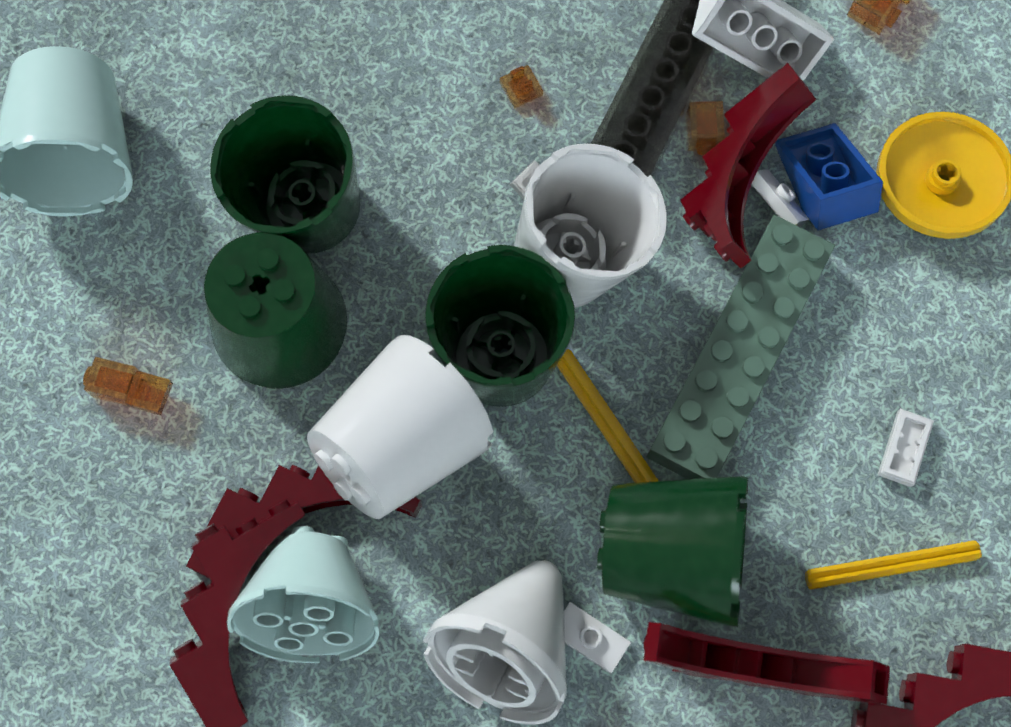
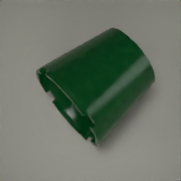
[210,96,360,254]
[204,232,347,389]
[425,245,575,407]
[597,476,748,627]

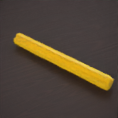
[556,349,659,483]
[805,540,982,590]

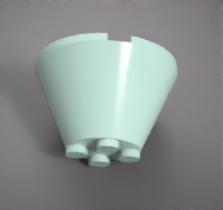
[227,526,380,663]

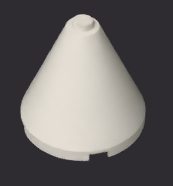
[423,560,567,724]

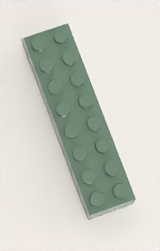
[646,215,836,479]

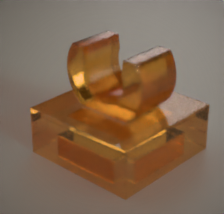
[499,65,543,109]
[125,370,173,416]

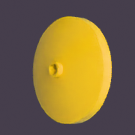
[876,112,1011,239]

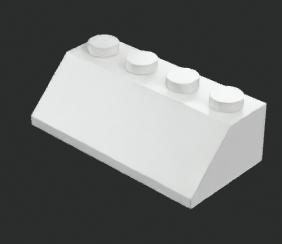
[692,0,834,81]

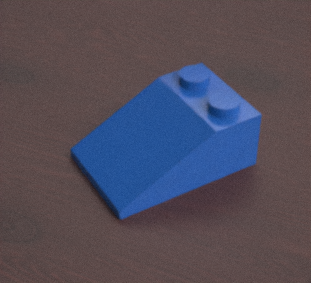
[775,123,883,231]

